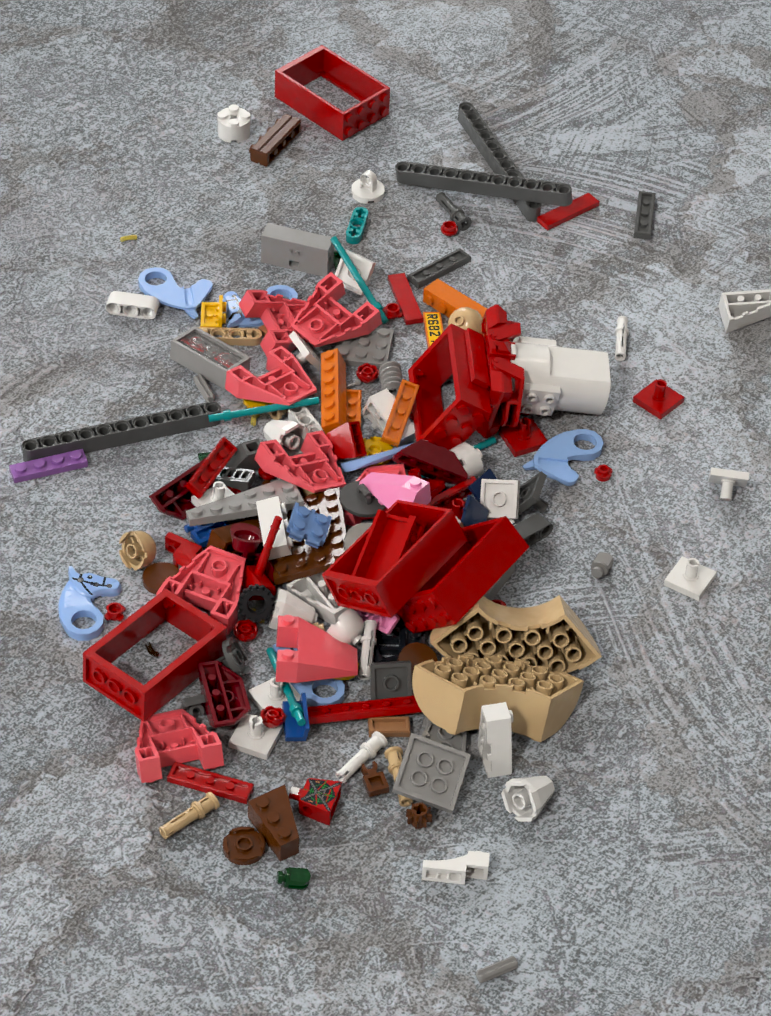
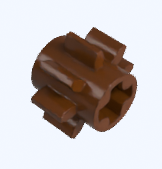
[406,802,432,829]

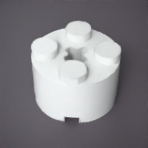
[217,104,250,143]
[450,442,484,480]

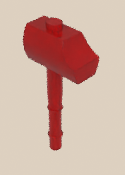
[242,516,282,600]

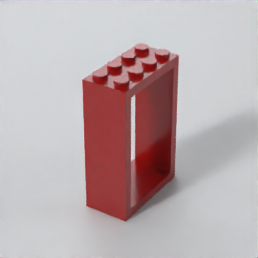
[275,45,390,141]
[408,323,492,450]
[322,500,467,618]
[396,516,529,633]
[83,588,227,722]

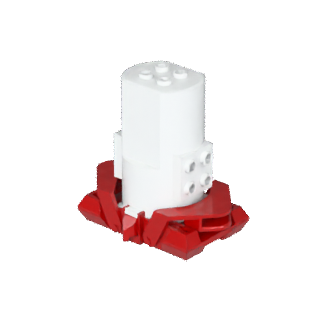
[476,304,611,438]

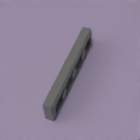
[633,191,656,240]
[407,248,471,289]

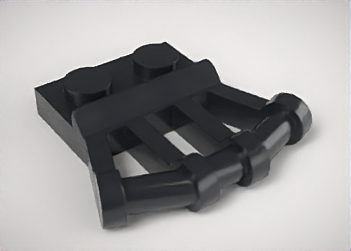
[373,626,425,663]

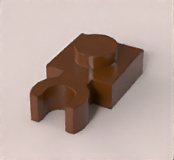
[361,761,389,797]

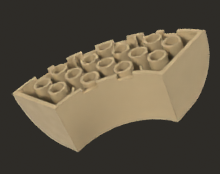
[430,595,602,674]
[412,654,584,742]

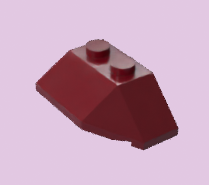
[392,439,468,485]
[149,458,215,521]
[198,660,251,728]

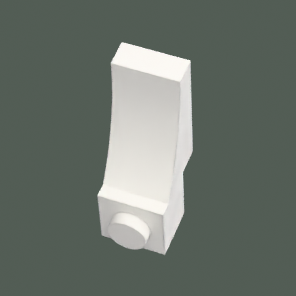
[422,851,490,885]

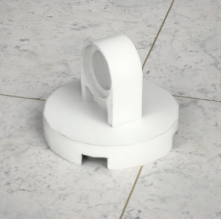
[351,170,385,204]

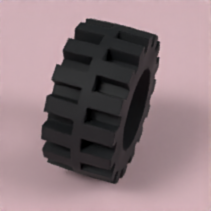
[238,584,275,622]

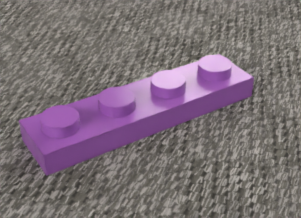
[9,449,88,484]

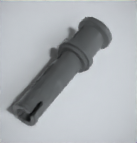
[436,192,472,231]

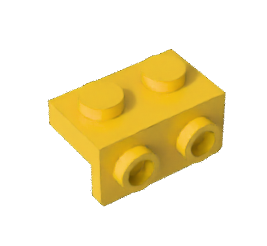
[200,295,226,328]

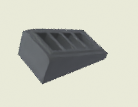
[215,467,255,491]

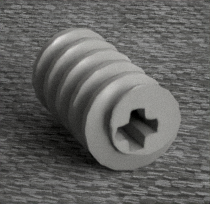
[379,361,403,398]

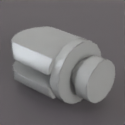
[591,552,613,578]

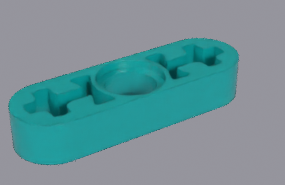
[346,207,368,244]

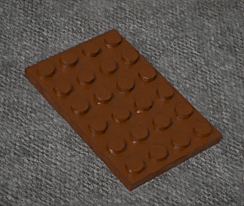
[271,487,347,585]

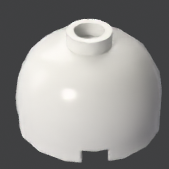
[327,608,364,646]

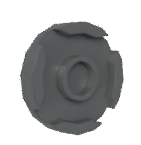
[215,637,250,677]

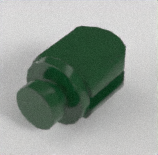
[276,867,311,890]

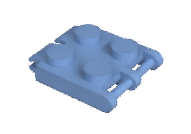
[286,502,332,549]

